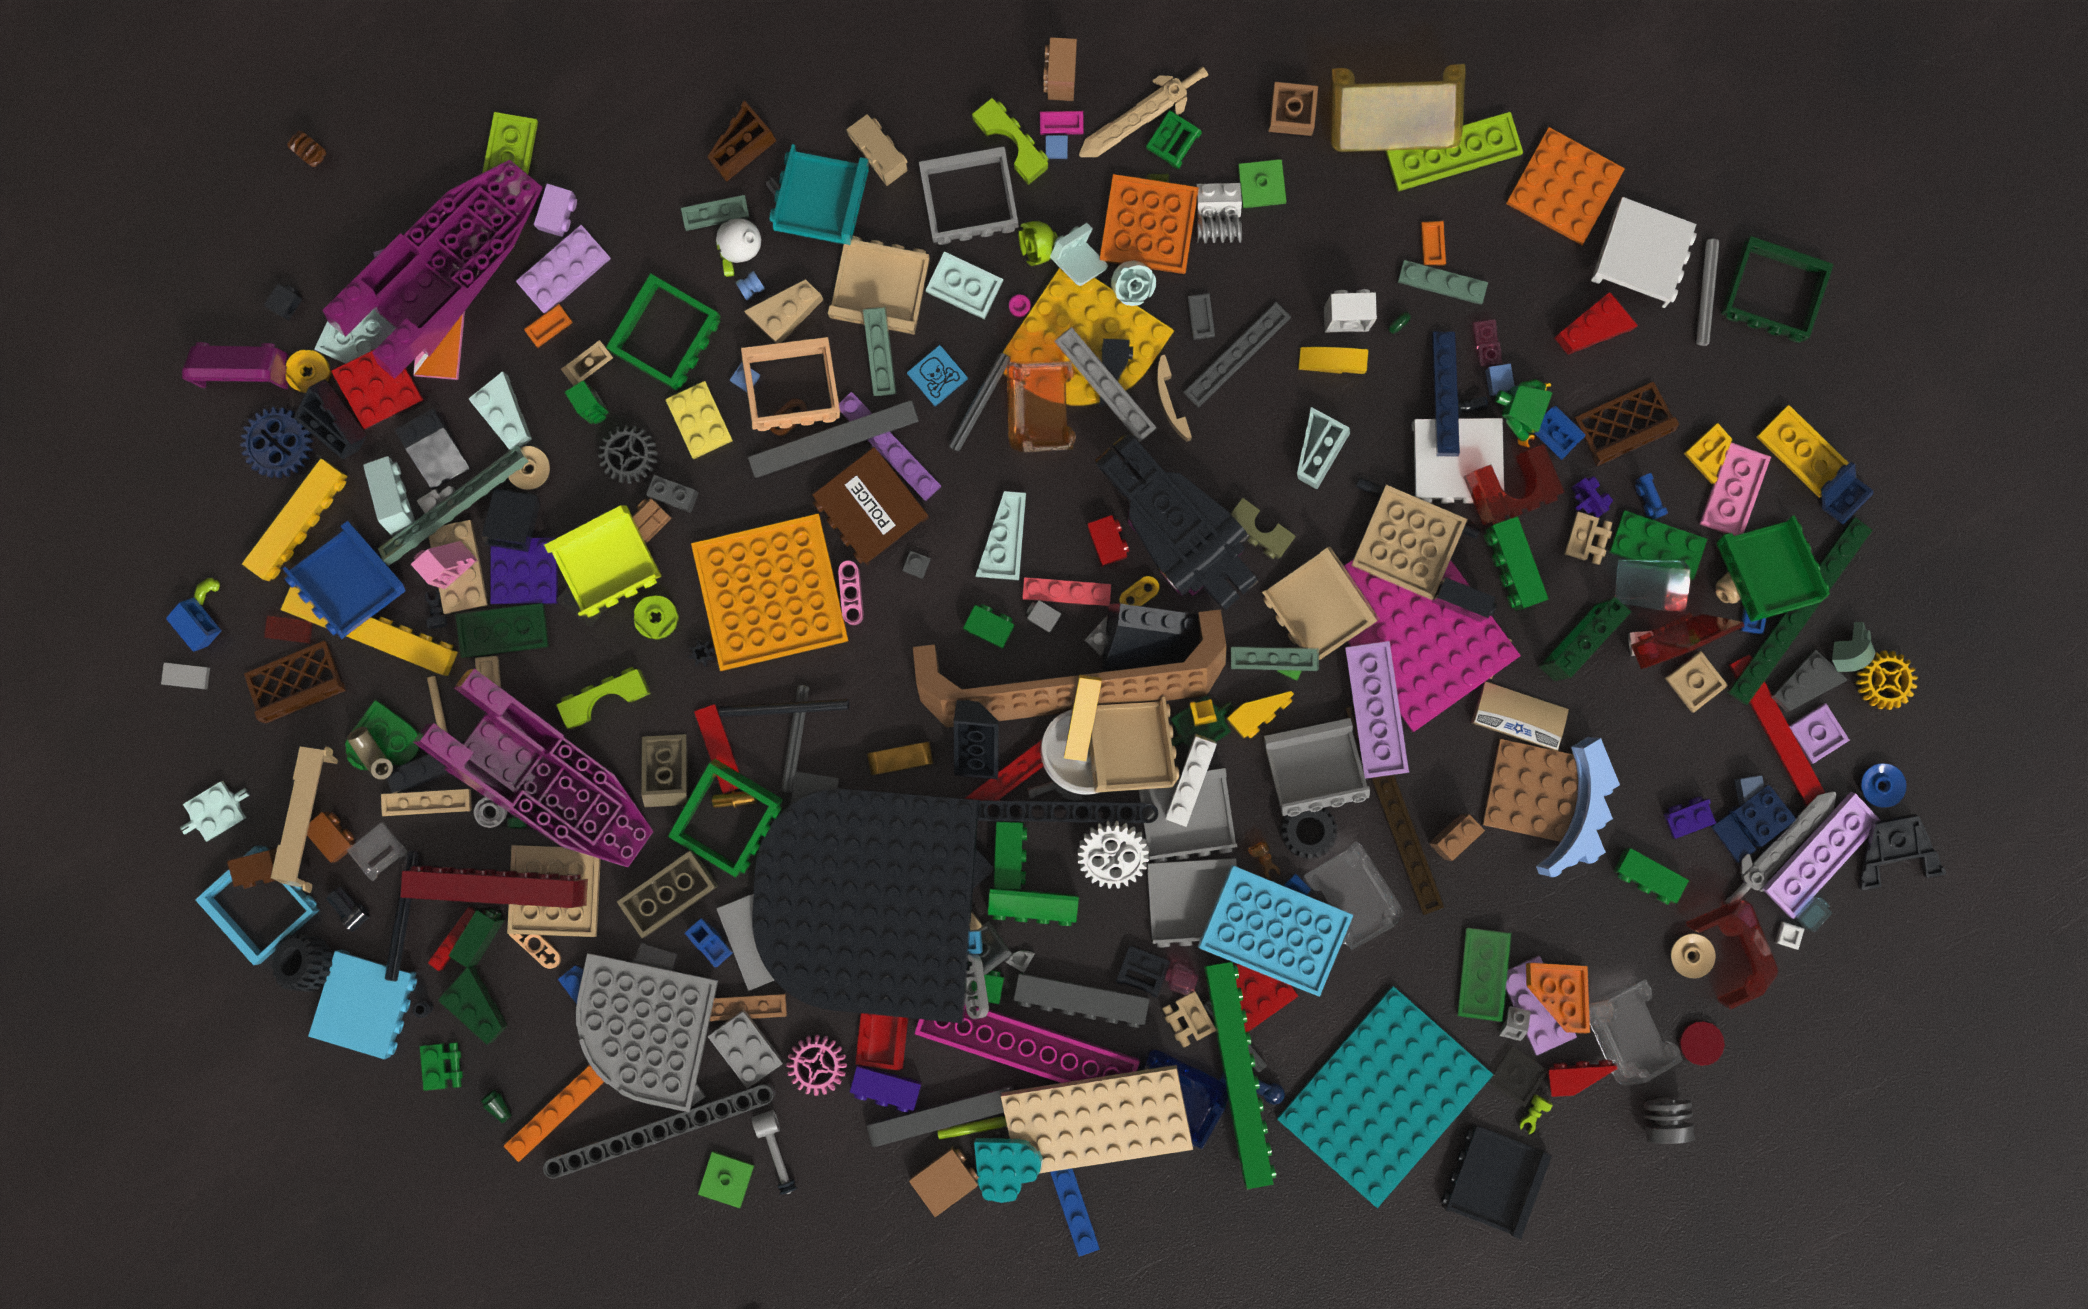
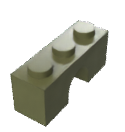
[1231,498,1296,559]

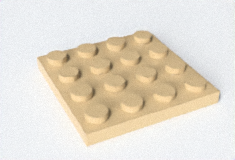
[1351,485,1467,600]
[507,845,601,937]

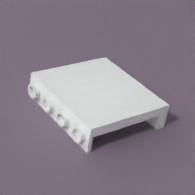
[1591,197,1697,308]
[1412,418,1504,504]

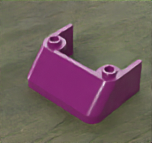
[182,342,289,389]

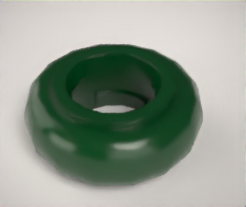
[1388,312,1411,334]

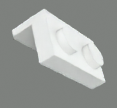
[1197,183,1242,218]

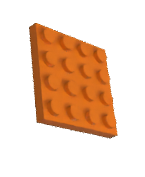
[1506,127,1625,245]
[1100,174,1199,274]

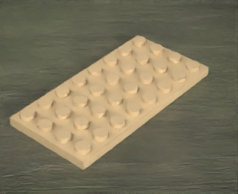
[1001,1065,1193,1173]

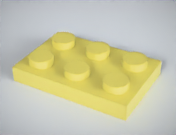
[665,381,733,459]

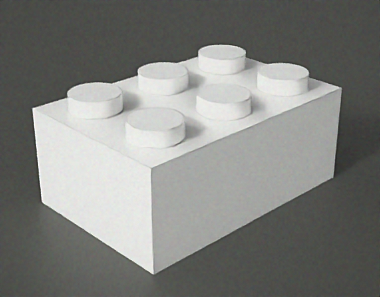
[1324,289,1377,333]

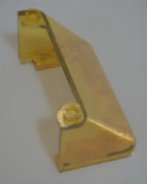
[1329,64,1465,152]

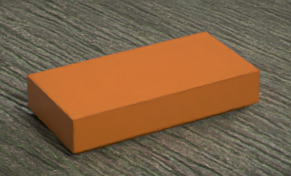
[1421,221,1446,266]
[524,304,573,348]

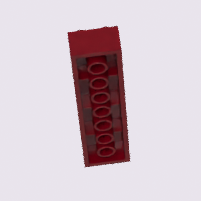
[400,865,588,908]

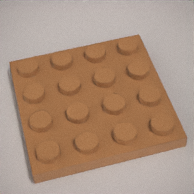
[1482,739,1578,842]

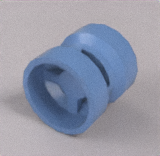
[735,271,765,300]

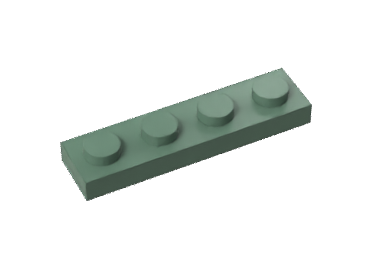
[1397,260,1488,305]
[863,306,896,396]
[1231,646,1319,671]

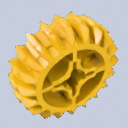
[1856,650,1918,710]

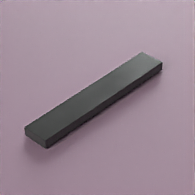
[1183,302,1291,408]

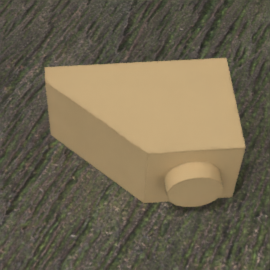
[561,340,613,386]

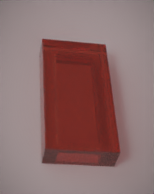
[264,616,313,643]

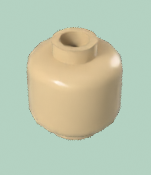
[1716,572,1740,604]

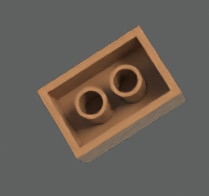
[1044,38,1077,101]

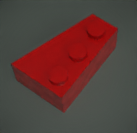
[1554,292,1638,355]

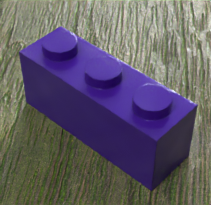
[850,1065,922,1113]

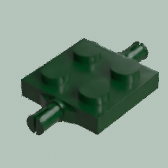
[1170,695,1234,749]

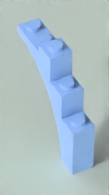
[1536,737,1620,877]

